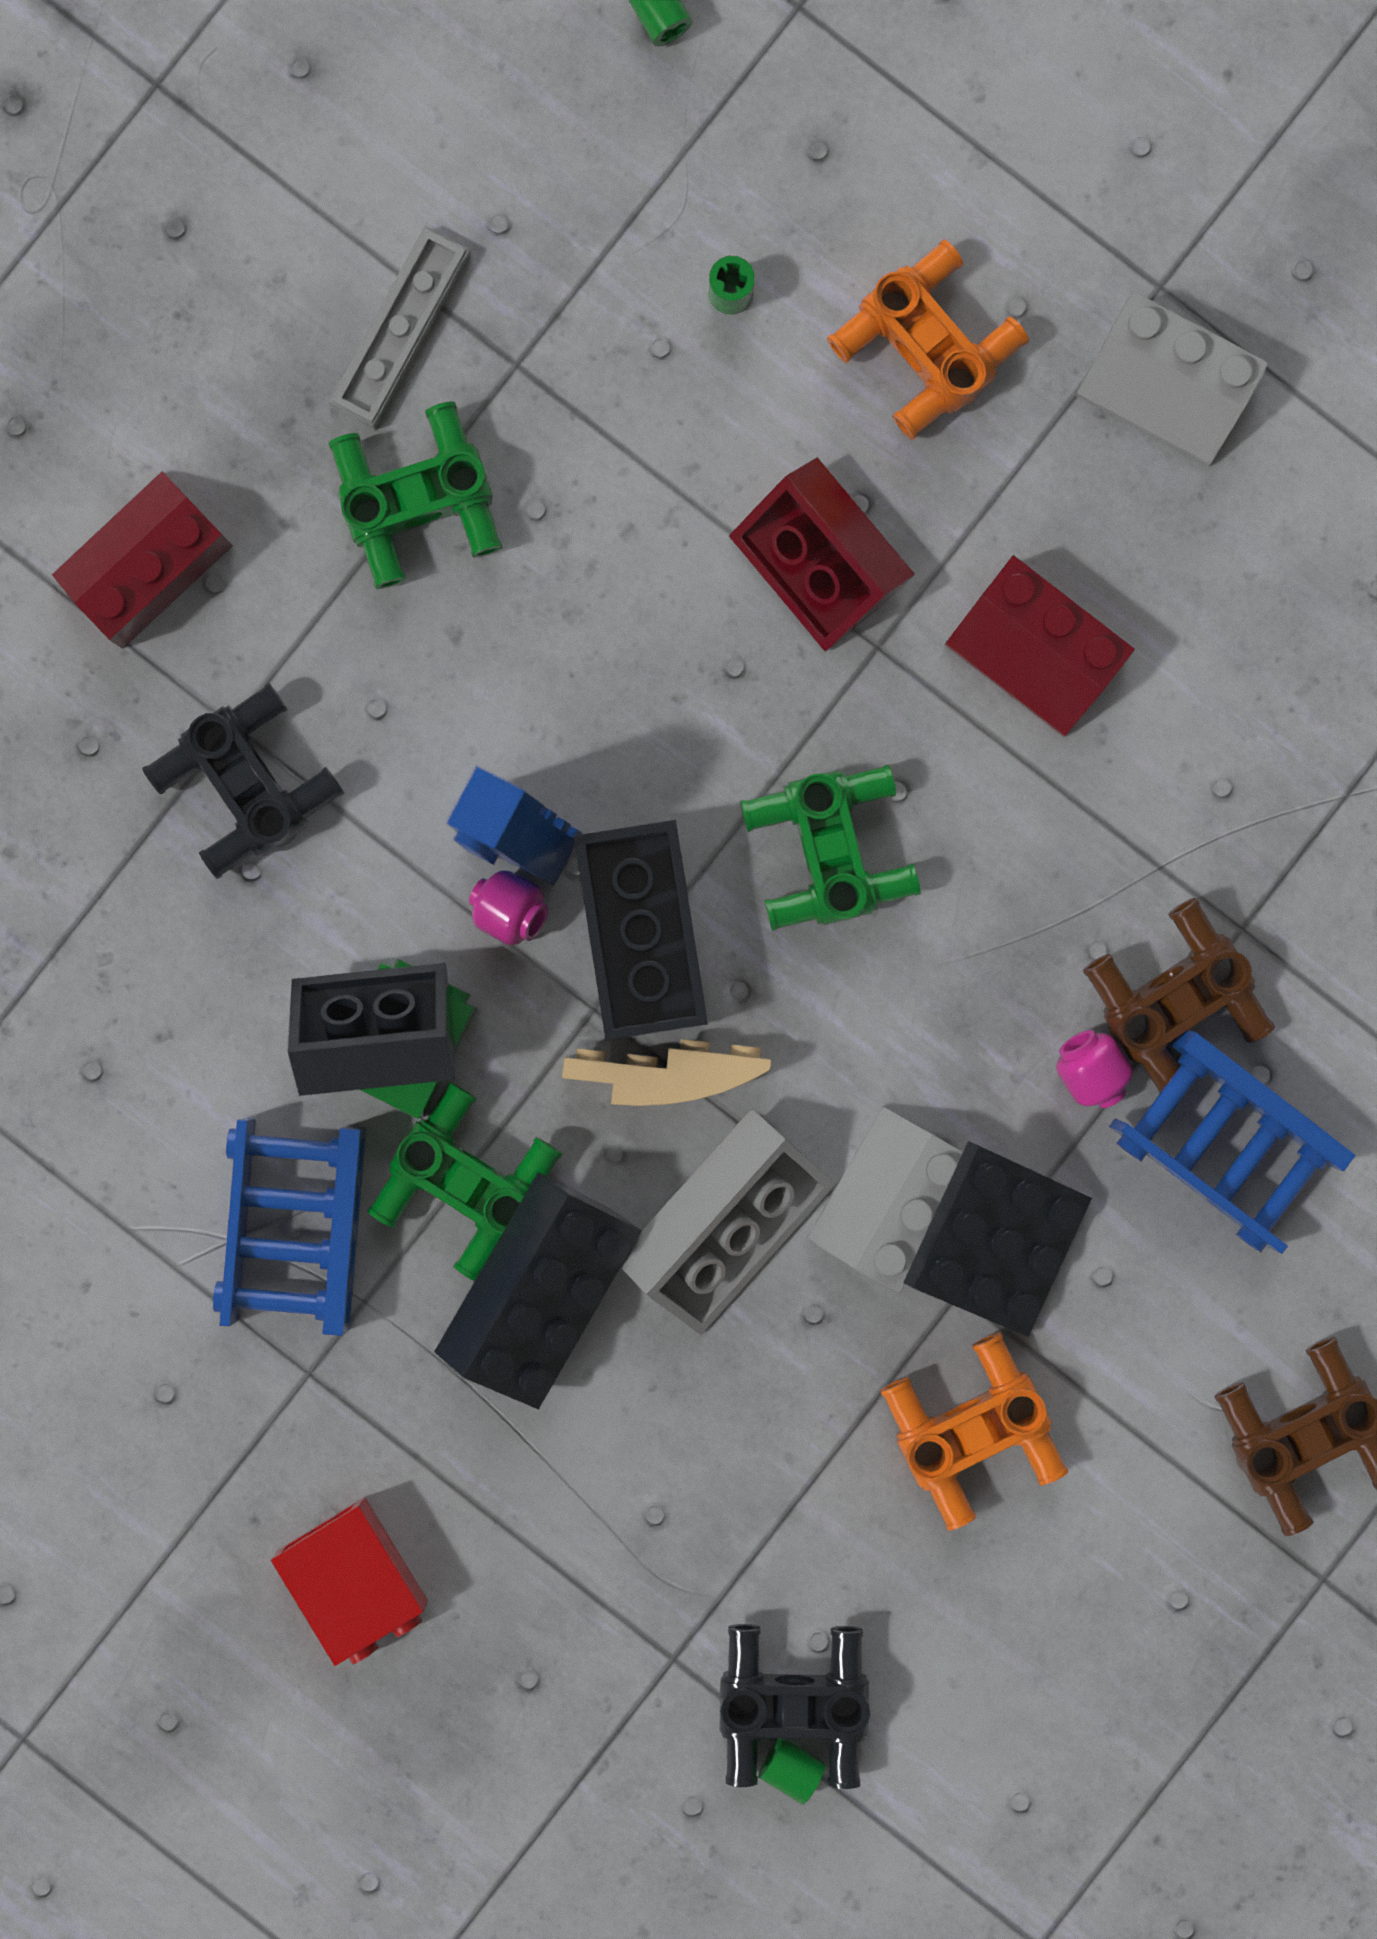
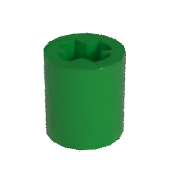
[629,0,693,47]
[709,255,755,315]
[758,1738,826,1805]

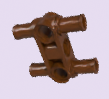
[1083,898,1275,1094]
[1214,1337,1377,1536]

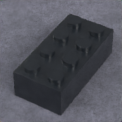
[574,820,708,1040]
[434,1172,642,1410]

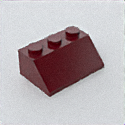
[729,457,915,652]
[52,471,233,649]
[944,555,1135,737]

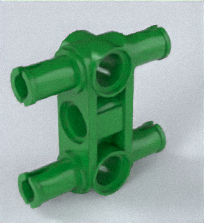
[328,401,503,589]
[740,764,921,931]
[367,1082,563,1282]

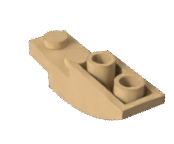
[562,1039,771,1106]

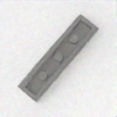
[329,226,471,430]

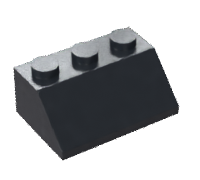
[288,963,455,1096]

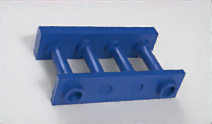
[1109,1030,1356,1254]
[213,1118,367,1336]

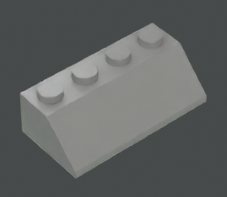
[621,1108,836,1335]

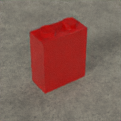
[270,1497,428,1666]

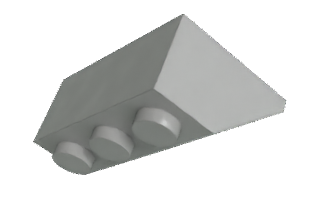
[1075,291,1269,466]
[807,1107,963,1295]

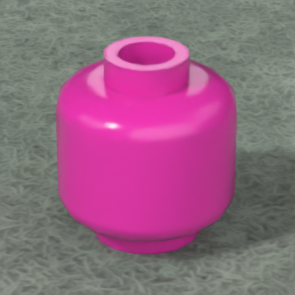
[469,870,548,945]
[1056,1030,1133,1108]

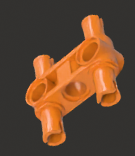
[827,239,1029,440]
[880,1332,1069,1531]

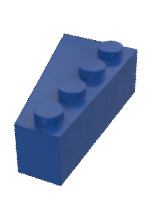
[446,766,582,886]

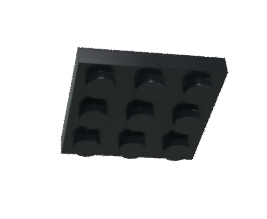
[903,1141,1092,1337]

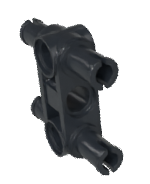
[142,683,345,879]
[720,1624,870,1789]

